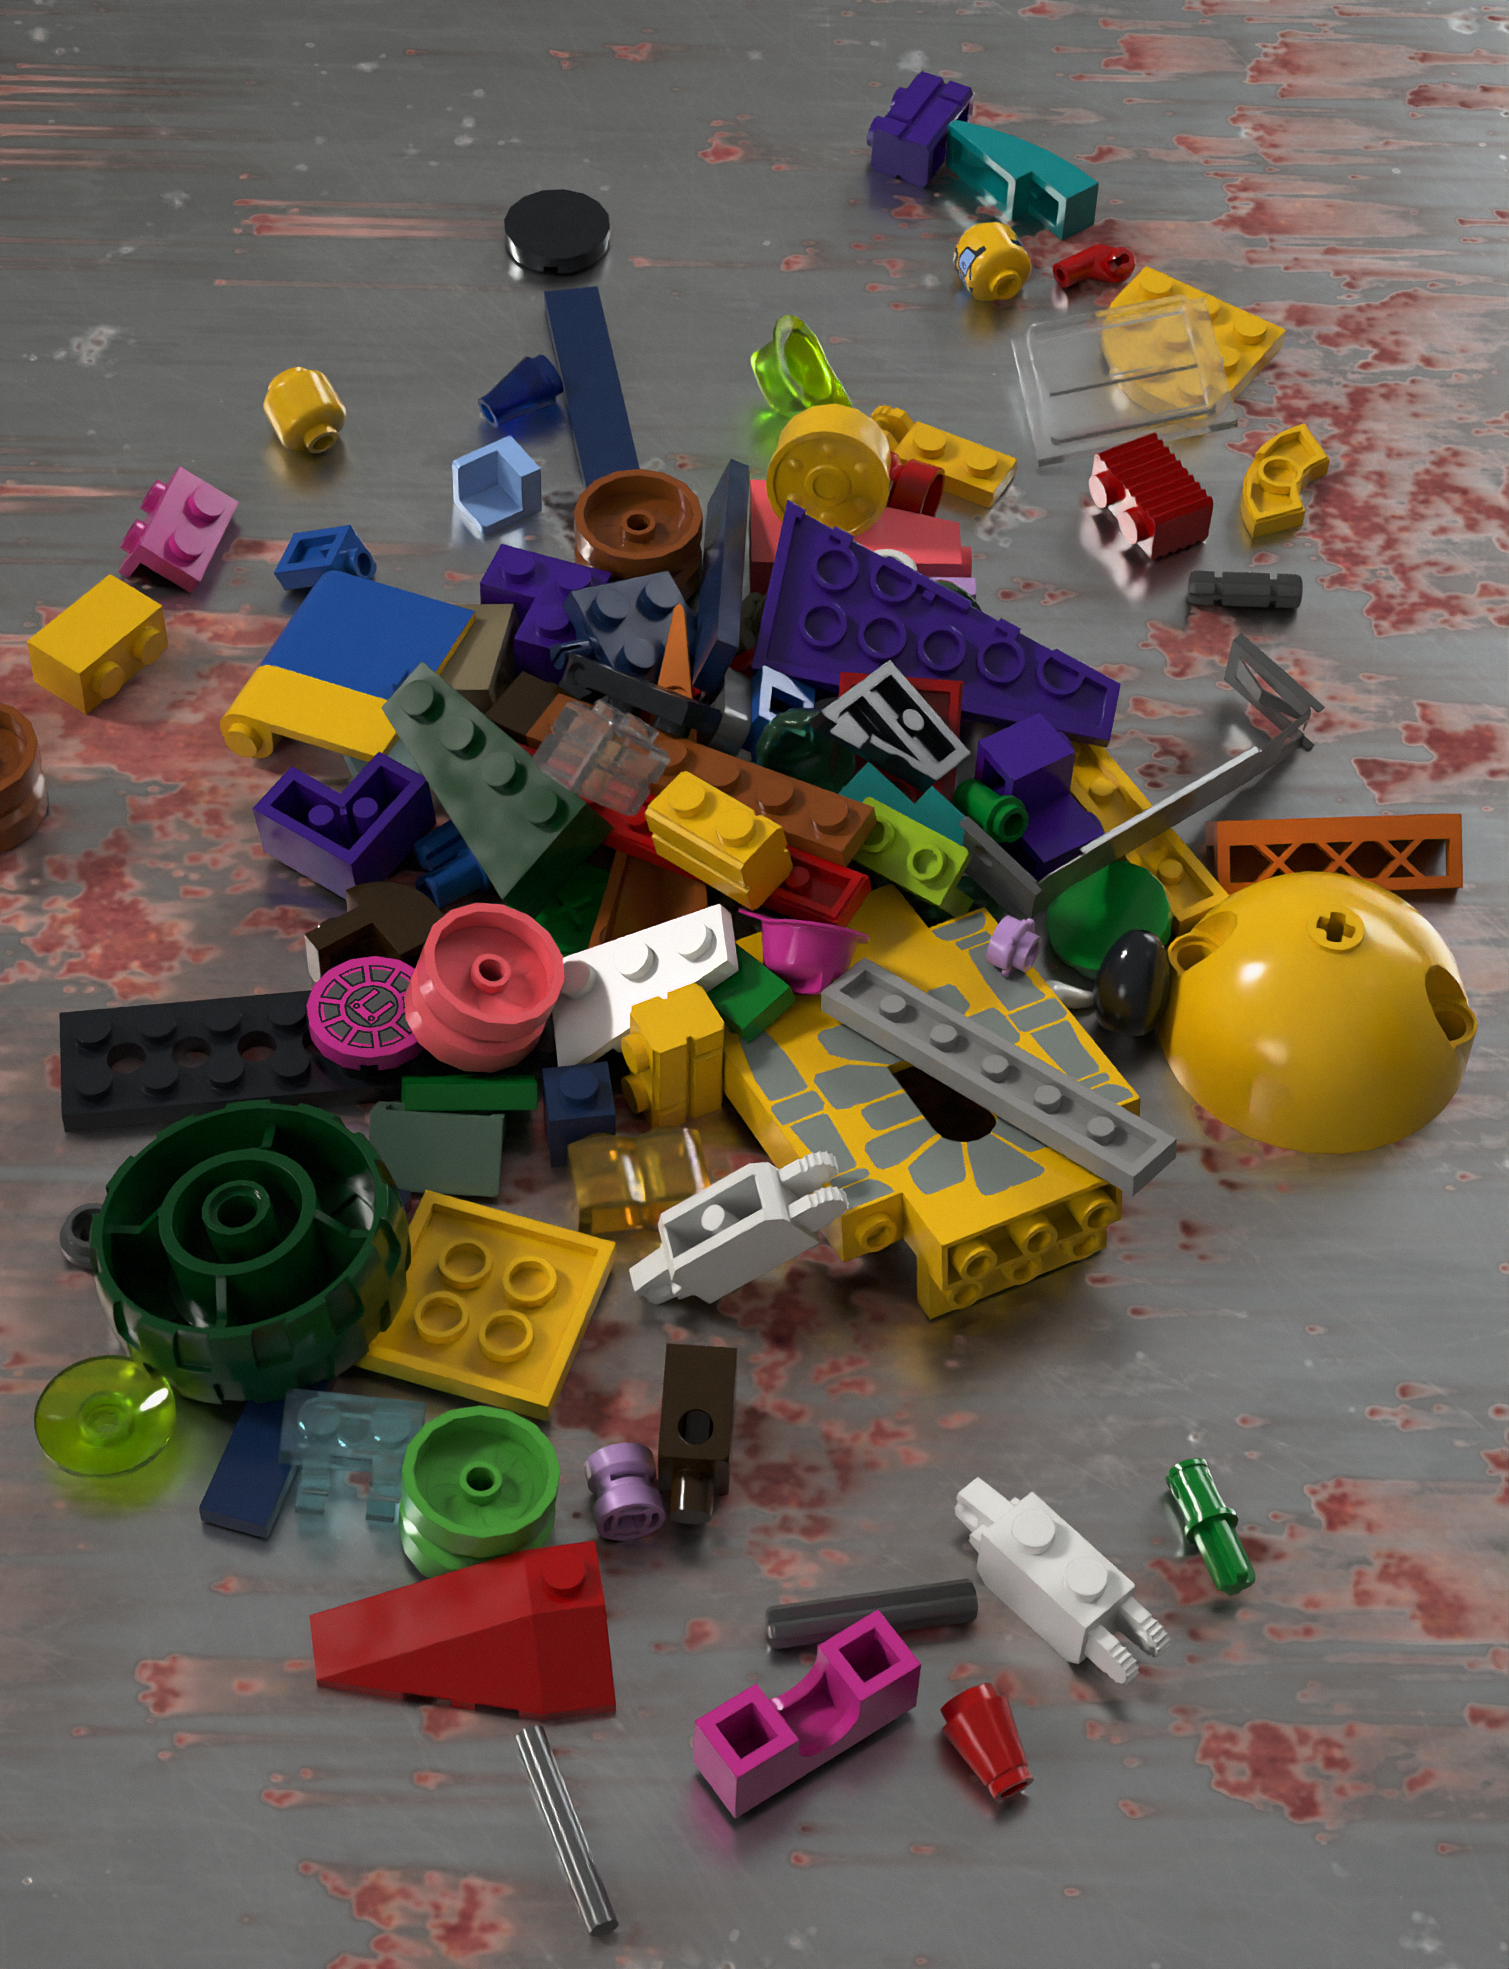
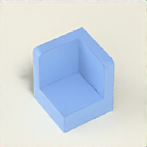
[452,435,542,535]

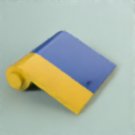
[219,570,476,762]

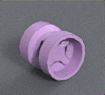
[584,1442,666,1541]

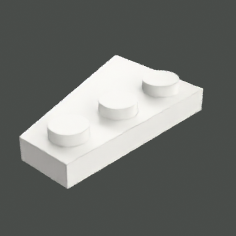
[552,904,739,1067]

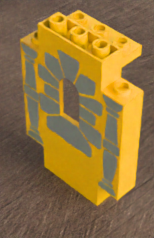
[723,883,1140,1319]

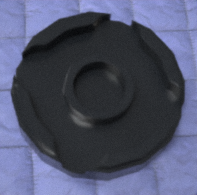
[504,189,610,273]

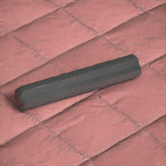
[765,1579,978,1649]

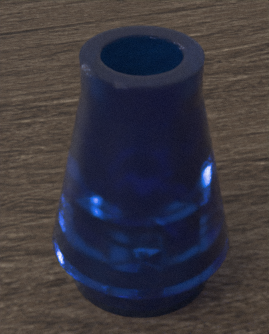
[478,354,564,428]

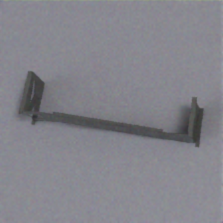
[958,633,1325,929]

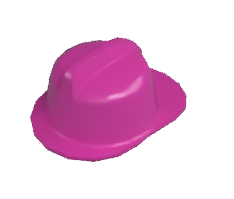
[738,908,870,995]

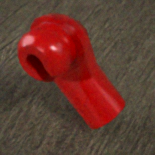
[1053,244,1136,288]

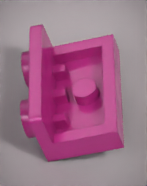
[118,466,239,593]

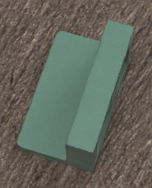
[369,1101,509,1197]

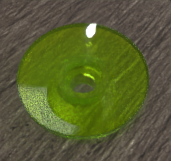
[34,1355,176,1479]

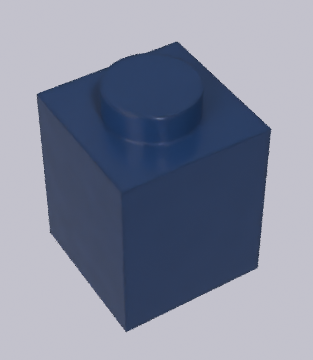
[542,1062,616,1168]

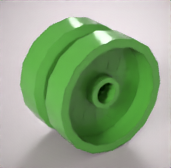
[398,1405,561,1578]

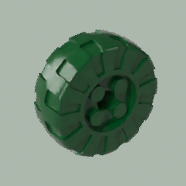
[89,1099,411,1405]

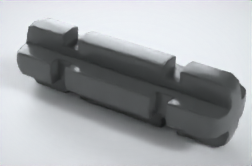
[1188,570,1303,609]

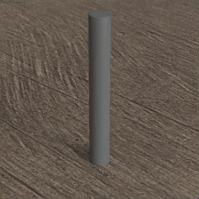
[516,1725,619,1937]

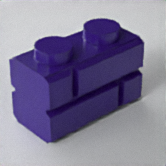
[867,71,974,188]

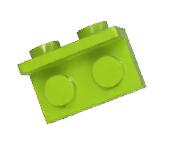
[851,797,974,918]

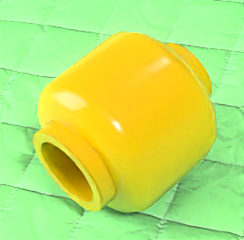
[263,367,347,453]

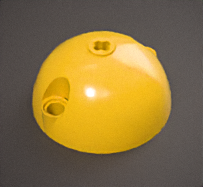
[1158,871,1478,1154]

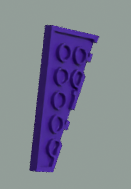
[751,500,1121,748]

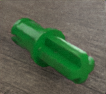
[1165,1458,1256,1596]

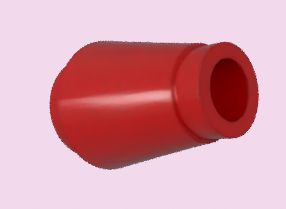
[940,1683,1034,1801]

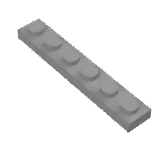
[821,957,1177,1196]

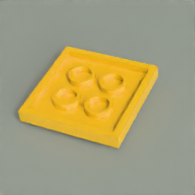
[354,1190,616,1422]

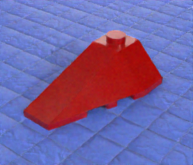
[309,1541,616,1721]

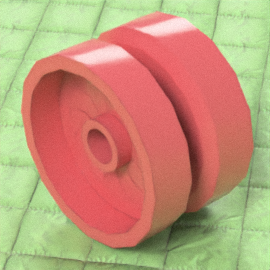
[404,903,565,1073]

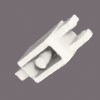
[629,1151,849,1305]
[955,1477,1171,1685]

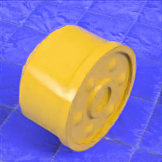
[766,404,891,537]

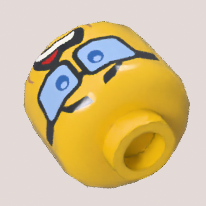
[953,222,1032,301]

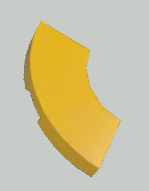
[1240,423,1330,539]

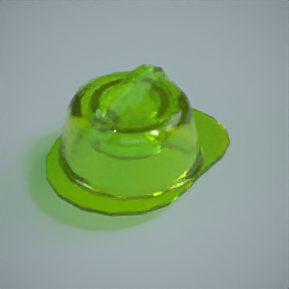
[751,314,853,418]

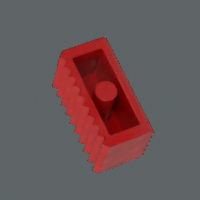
[1089,432,1214,561]

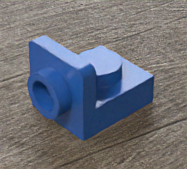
[274,525,377,590]

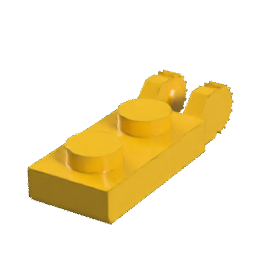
[870,404,1018,509]

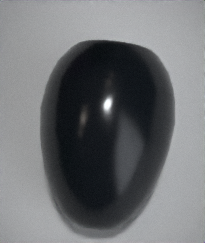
[1093,929,1170,1036]

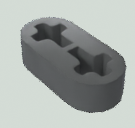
[698,668,752,757]

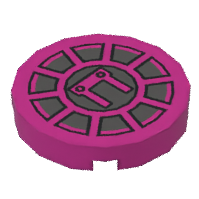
[306,956,424,1071]

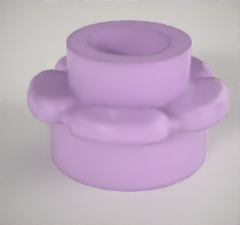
[986,915,1042,978]

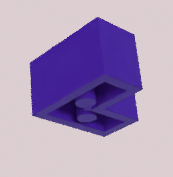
[480,544,612,685]
[974,712,1105,884]
[252,752,437,899]

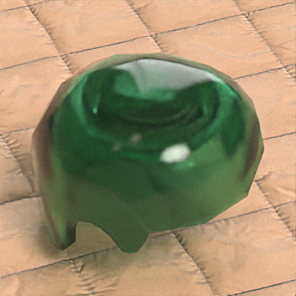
[756,708,856,794]

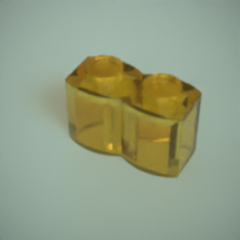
[567,1125,710,1239]

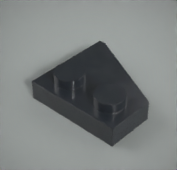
[809,660,971,793]

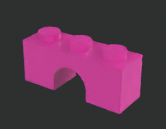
[693,1609,921,1819]

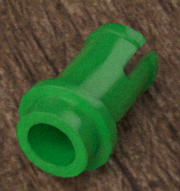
[952,778,1029,843]

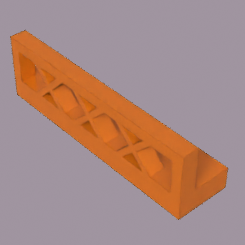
[1205,813,1463,895]

